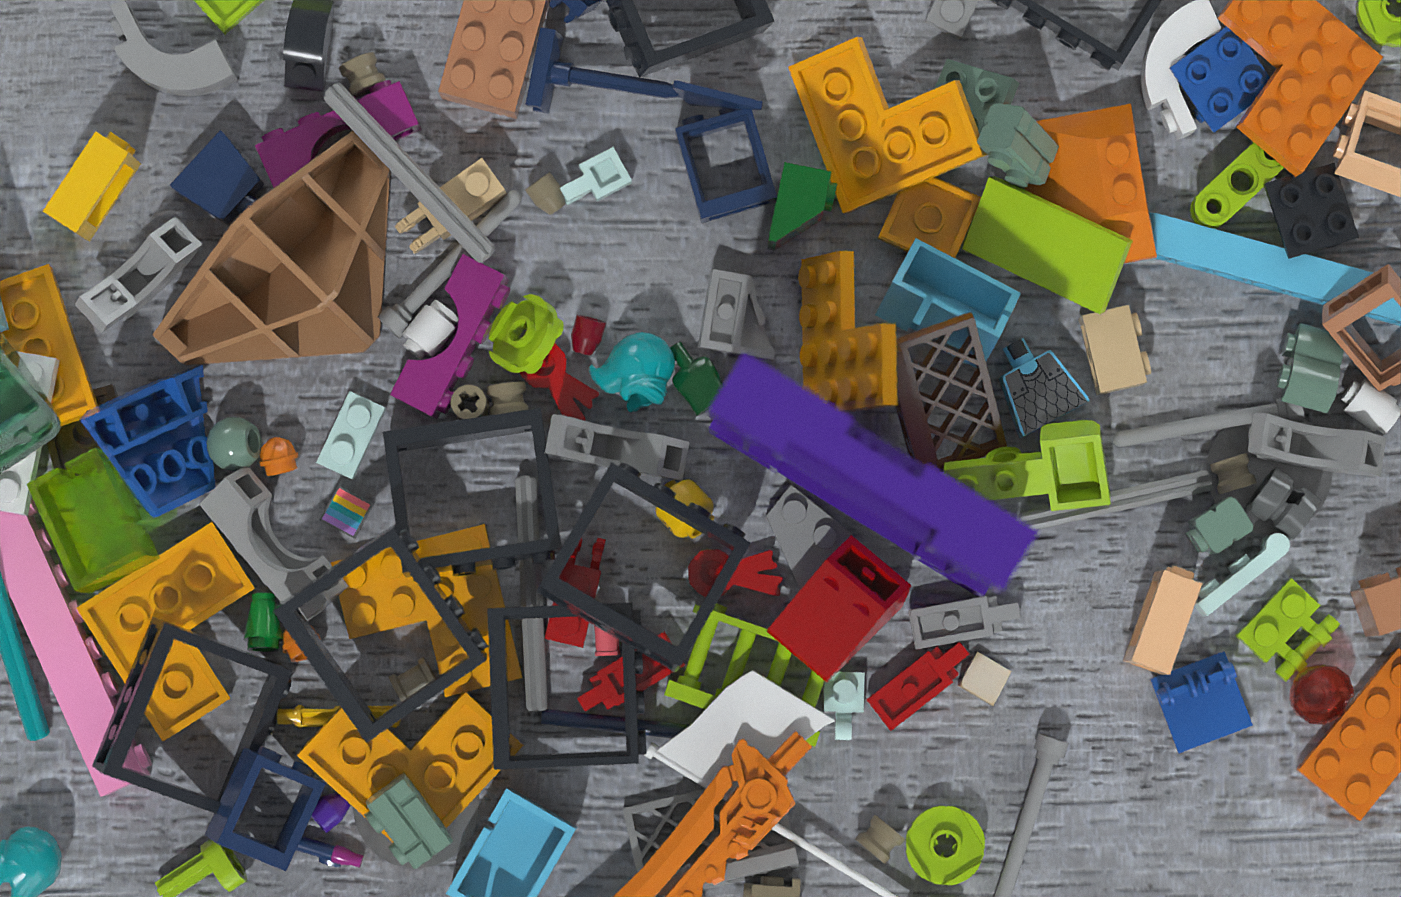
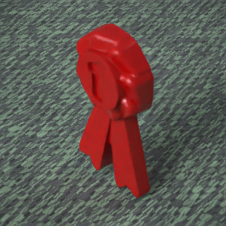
[519,343,600,421]
[688,549,783,597]

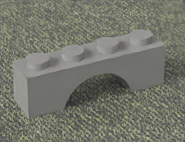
[199,467,348,621]

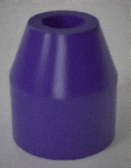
[312,792,351,834]

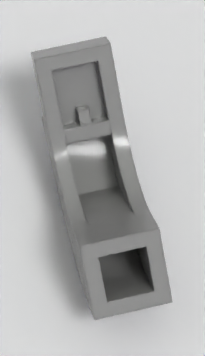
[109,0,239,96]
[1248,412,1386,477]
[545,414,690,481]

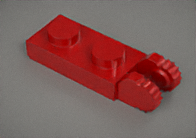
[544,537,606,648]

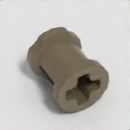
[451,385,490,420]
[388,657,436,702]

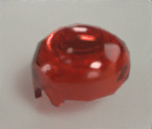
[1289,664,1354,725]

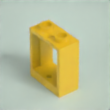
[43,131,141,242]

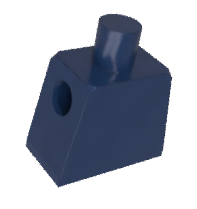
[170,130,264,224]

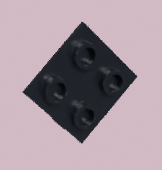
[1263,163,1359,259]

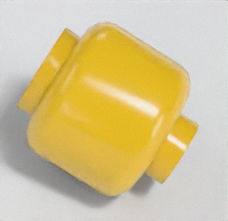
[656,479,714,539]

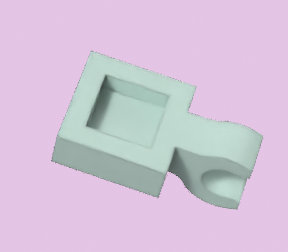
[560,147,632,205]
[823,672,865,740]

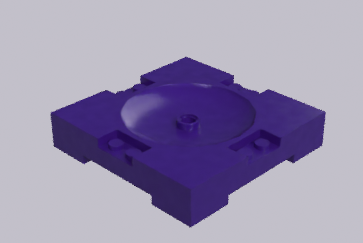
[708,352,1039,597]

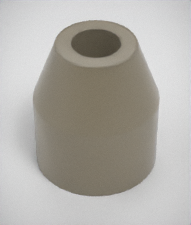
[525,172,566,215]

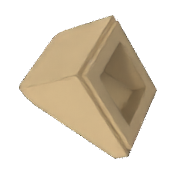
[957,651,1012,706]

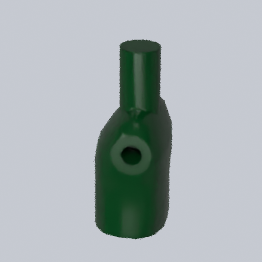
[670,341,724,416]

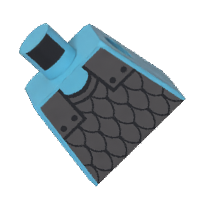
[999,338,1090,439]

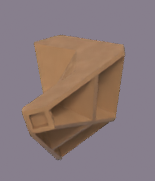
[152,131,391,366]

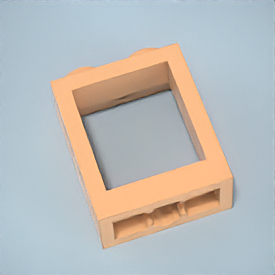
[1333,90,1401,197]
[1123,565,1202,675]

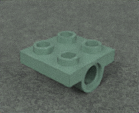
[935,59,1020,156]

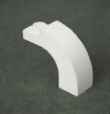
[1141,0,1222,140]

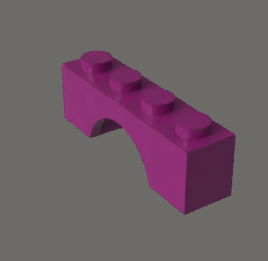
[255,80,422,188]
[390,254,511,419]

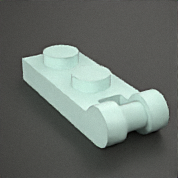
[1194,533,1290,617]

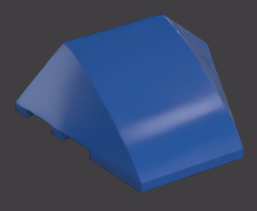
[80,365,216,518]

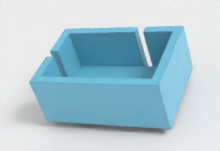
[875,238,1021,368]
[446,787,577,897]

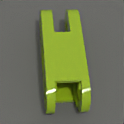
[1189,142,1284,229]

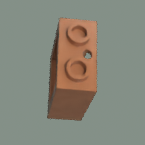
[1322,264,1401,392]

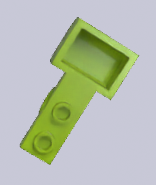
[944,420,1111,511]

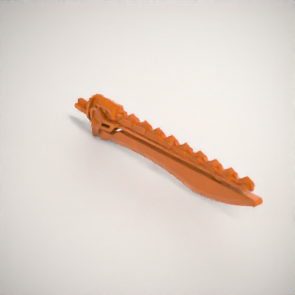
[613,730,812,897]

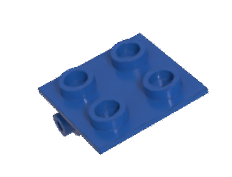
[1169,26,1270,133]
[1150,651,1253,753]

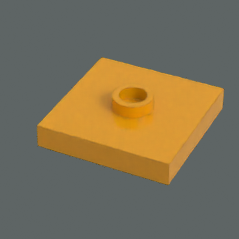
[878,177,981,258]

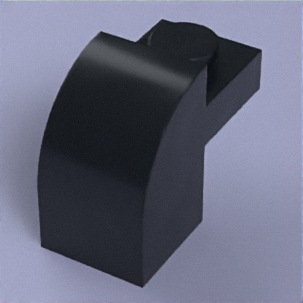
[283,0,334,92]

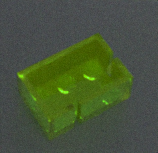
[26,447,160,594]

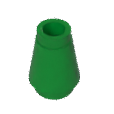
[243,593,283,652]

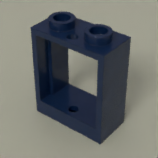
[675,107,777,224]
[205,746,326,871]

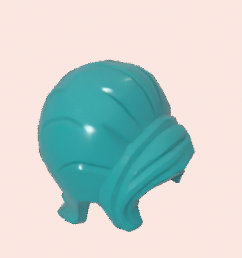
[589,332,675,413]
[0,827,62,897]

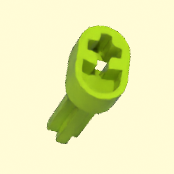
[154,839,248,897]

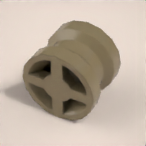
[339,52,386,98]
[487,382,529,415]
[1209,453,1257,495]
[855,814,905,864]

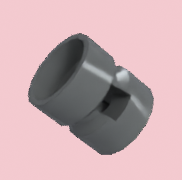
[1245,467,1322,541]

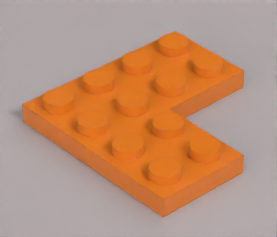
[1217,0,1383,177]
[1296,648,1401,821]

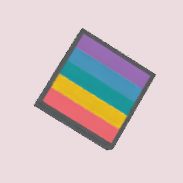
[320,485,374,539]

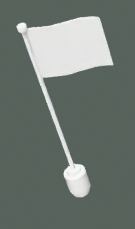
[644,670,929,897]

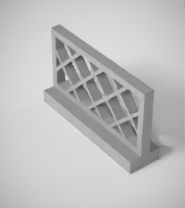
[622,789,799,897]

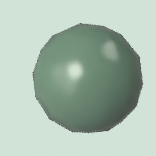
[206,417,262,471]

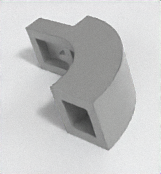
[75,216,202,333]

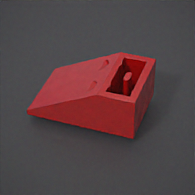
[767,535,912,683]

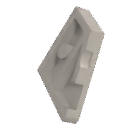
[697,269,775,361]
[766,485,853,590]

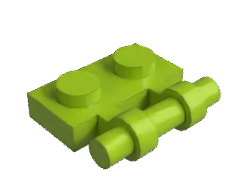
[1235,578,1340,682]

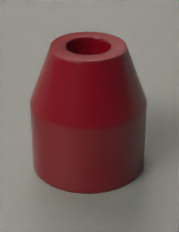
[571,314,606,356]

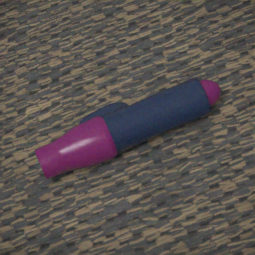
[296,836,364,868]

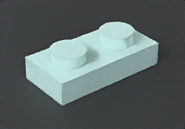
[316,391,387,480]

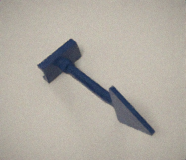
[525,27,763,114]

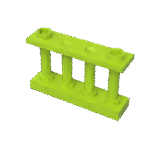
[664,604,824,747]

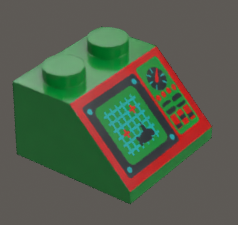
[767,162,837,251]

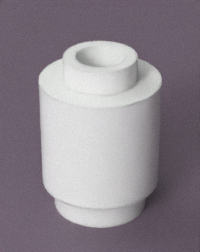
[402,300,458,360]
[1341,378,1401,435]

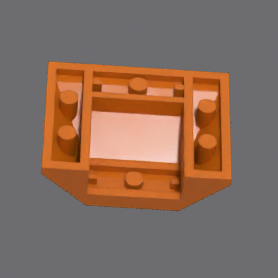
[1024,103,1157,263]

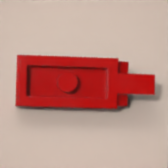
[577,631,685,712]
[866,642,970,731]

